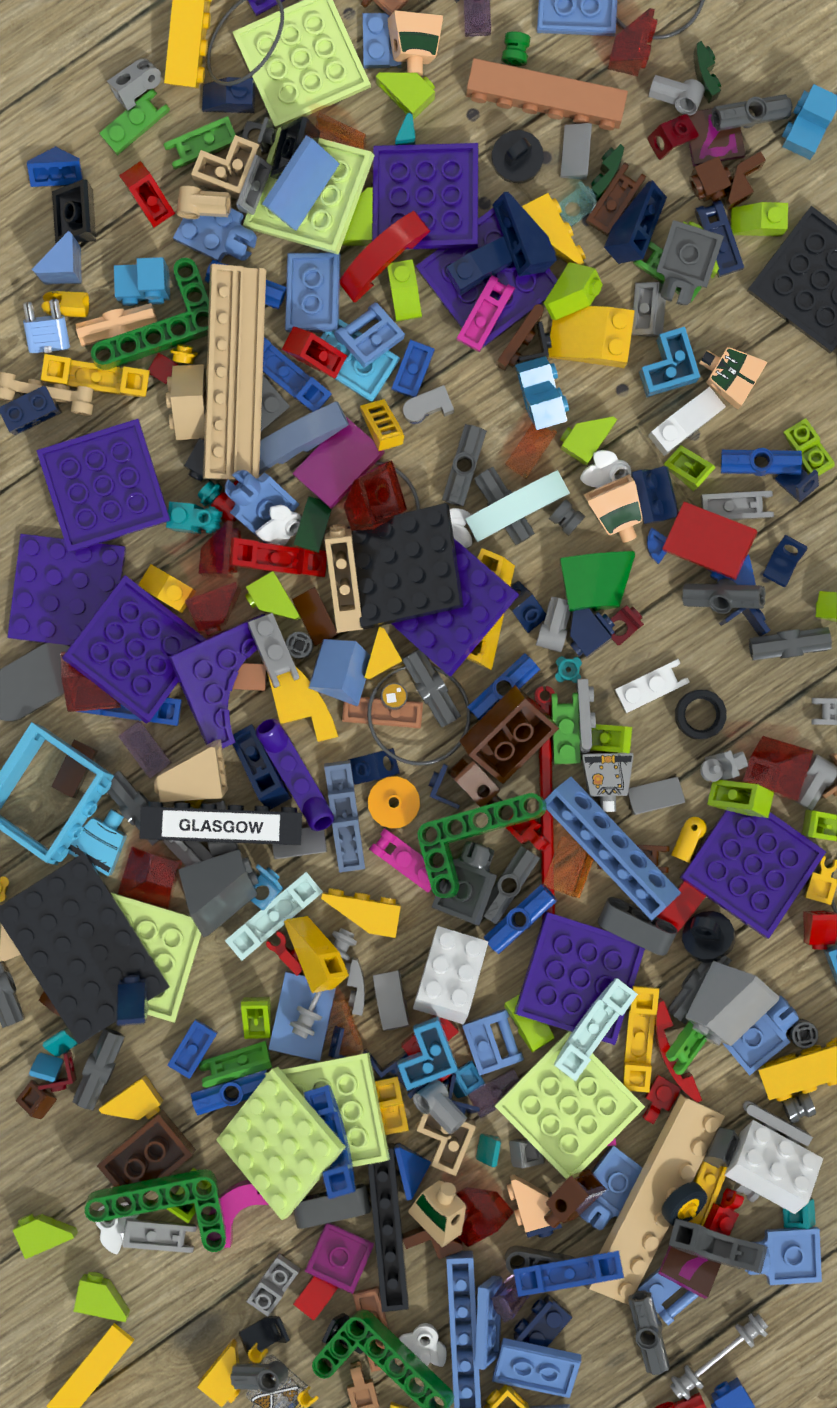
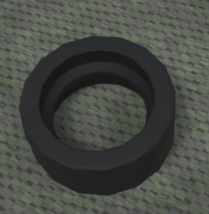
[675,690,727,739]

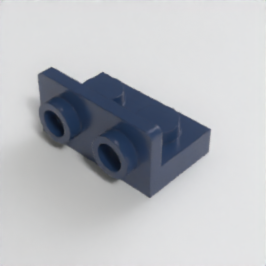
[0,386,62,436]
[632,466,679,524]
[514,1294,573,1347]

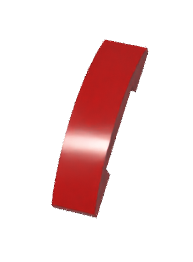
[340,211,430,303]
[230,538,327,577]
[656,880,706,933]
[654,998,702,1102]

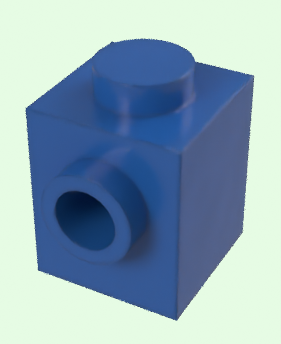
[711,1377,755,1408]

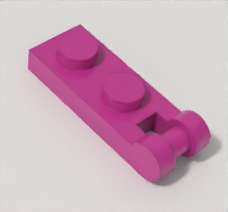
[456,275,515,353]
[369,828,439,893]

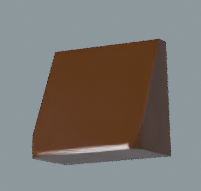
[16,1080,57,1119]

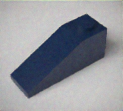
[604,180,667,264]
[492,192,557,276]
[446,236,514,296]
[233,724,291,810]
[117,975,149,1026]

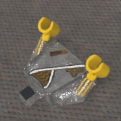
[245,1343,318,1408]

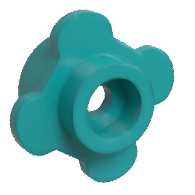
[197,481,222,507]
[555,656,582,683]

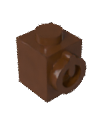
[689,156,732,202]

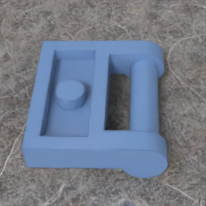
[334,302,405,368]
[462,1009,524,1076]
[638,1267,698,1326]

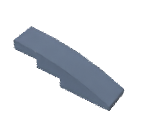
[259,402,349,475]
[324,760,365,873]

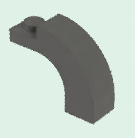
[669,1219,768,1274]

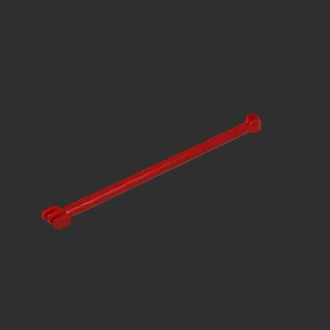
[534,685,555,921]

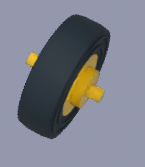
[662,1182,707,1226]

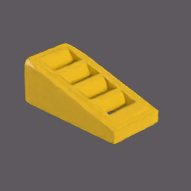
[360,399,404,452]

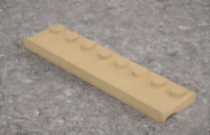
[203,264,266,481]
[584,1094,725,1305]

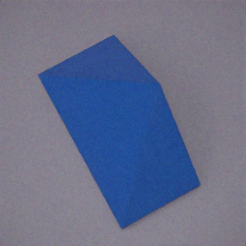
[27,147,83,187]
[394,1143,431,1201]

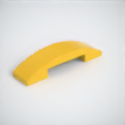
[41,354,150,397]
[623,986,659,1093]

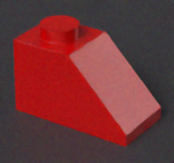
[119,161,175,228]
[281,326,347,379]
[803,910,837,949]

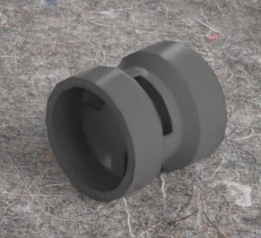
[549,499,586,536]
[286,632,313,659]
[788,1019,818,1048]
[782,1091,816,1124]

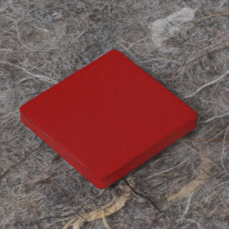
[148,353,178,384]

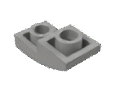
[345,957,365,1016]
[373,971,410,1031]
[246,1253,301,1317]

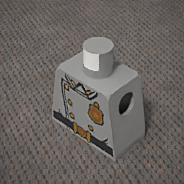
[581,753,633,812]

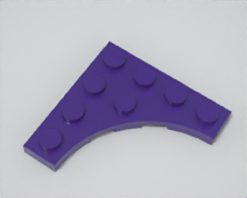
[168,614,266,749]

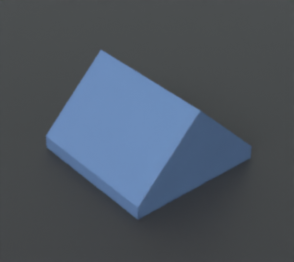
[32,231,82,285]
[308,639,371,706]

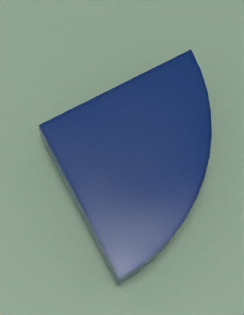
[647,528,667,564]

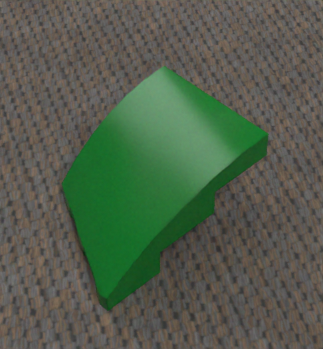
[560,551,635,611]

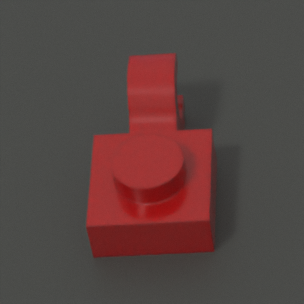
[505,815,551,851]
[266,931,303,976]
[642,1074,681,1125]
[703,1188,744,1236]

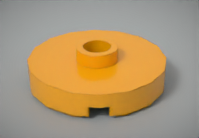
[368,776,420,829]

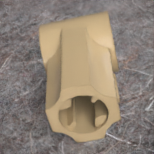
[176,186,231,219]

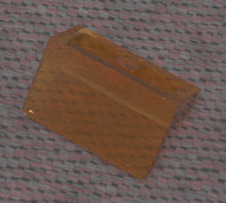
[315,112,367,150]
[505,423,557,479]
[544,837,594,899]
[326,996,364,1054]

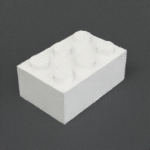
[413,926,489,1024]
[725,1120,823,1214]

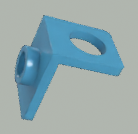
[250,864,283,910]

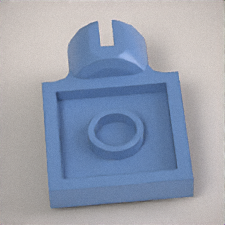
[173,208,257,262]
[225,470,300,543]
[723,996,799,1075]
[580,1146,642,1231]
[745,1226,822,1285]

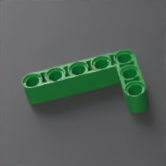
[91,258,209,370]
[417,793,547,898]
[85,1169,226,1252]
[312,1309,454,1408]

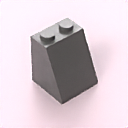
[178,849,259,937]

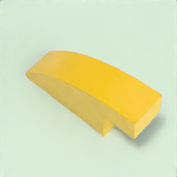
[268,666,339,742]

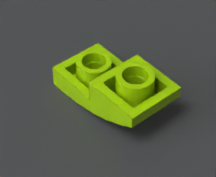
[783,418,835,476]
[504,994,554,1053]

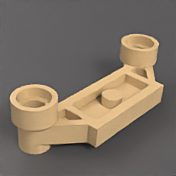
[0,372,94,416]

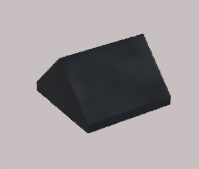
[270,117,321,179]
[52,179,96,243]

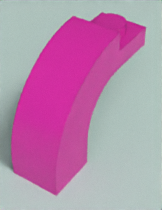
[207,1180,269,1248]

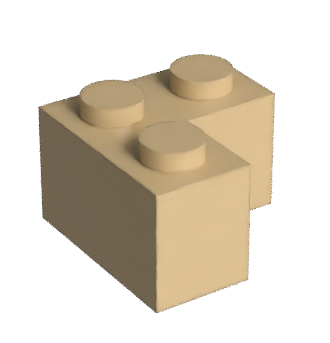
[191,135,262,200]
[166,364,206,440]
[416,1113,476,1176]

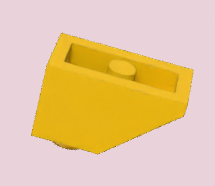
[138,564,196,613]
[99,1075,163,1120]
[197,1339,241,1407]

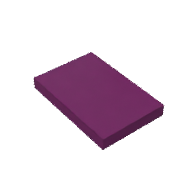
[292,417,385,509]

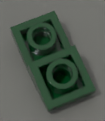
[694,41,721,103]
[589,144,625,202]
[293,496,332,553]

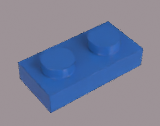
[391,340,435,398]
[167,1019,218,1079]

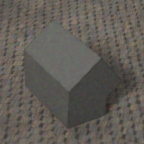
[703,1127,739,1168]

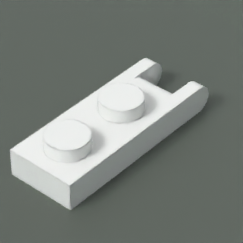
[615,659,690,713]

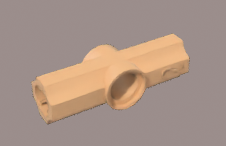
[75,303,157,347]

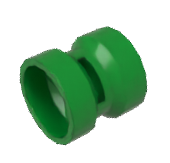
[501,31,531,66]

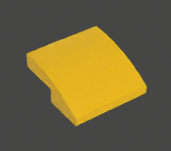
[375,1077,409,1136]

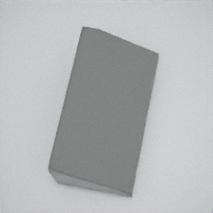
[560,123,592,180]
[236,155,272,215]
[631,282,666,338]
[628,777,686,815]
[272,827,327,859]

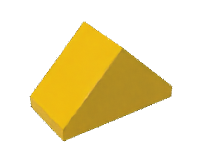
[364,627,402,680]

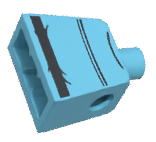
[68,809,127,876]

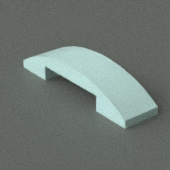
[465,470,570,542]
[225,872,323,961]
[554,978,638,1081]

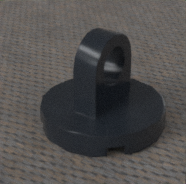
[492,130,544,184]
[682,911,735,963]

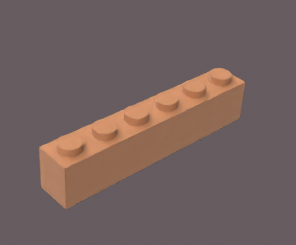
[466,58,628,131]

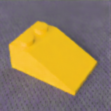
[548,306,635,368]

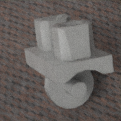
[700,750,748,782]

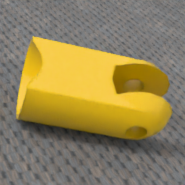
[41,291,89,318]
[671,817,707,863]

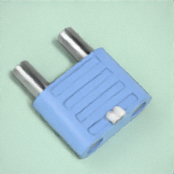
[23,299,70,353]

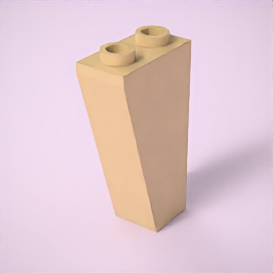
[325,524,363,633]

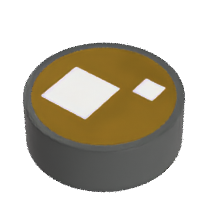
[380,683,407,710]

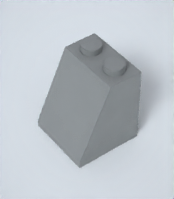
[685,961,780,1046]

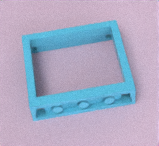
[0,722,114,865]

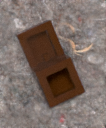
[725,151,766,211]
[402,1226,464,1259]

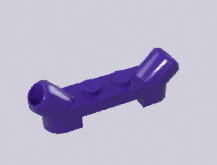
[255,718,334,831]

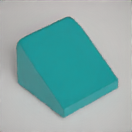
[395,113,415,145]
[42,1027,78,1057]
[476,1134,501,1168]
[783,1199,816,1229]

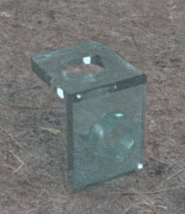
[559,181,597,227]

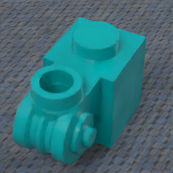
[166,501,223,534]

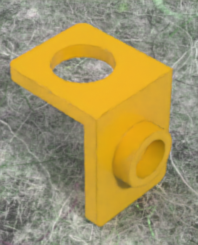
[483,1384,529,1408]

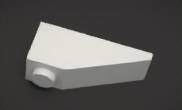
[648,387,726,456]

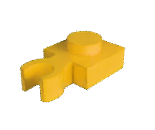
[804,856,837,905]

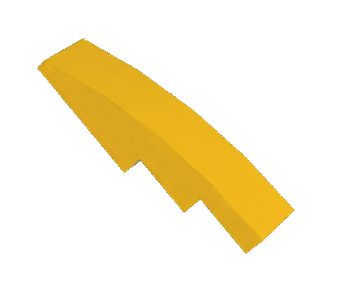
[46,1323,135,1408]

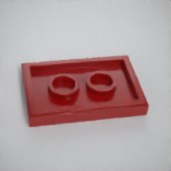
[662,502,758,580]

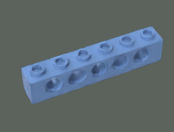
[545,777,681,921]
[446,1251,481,1408]

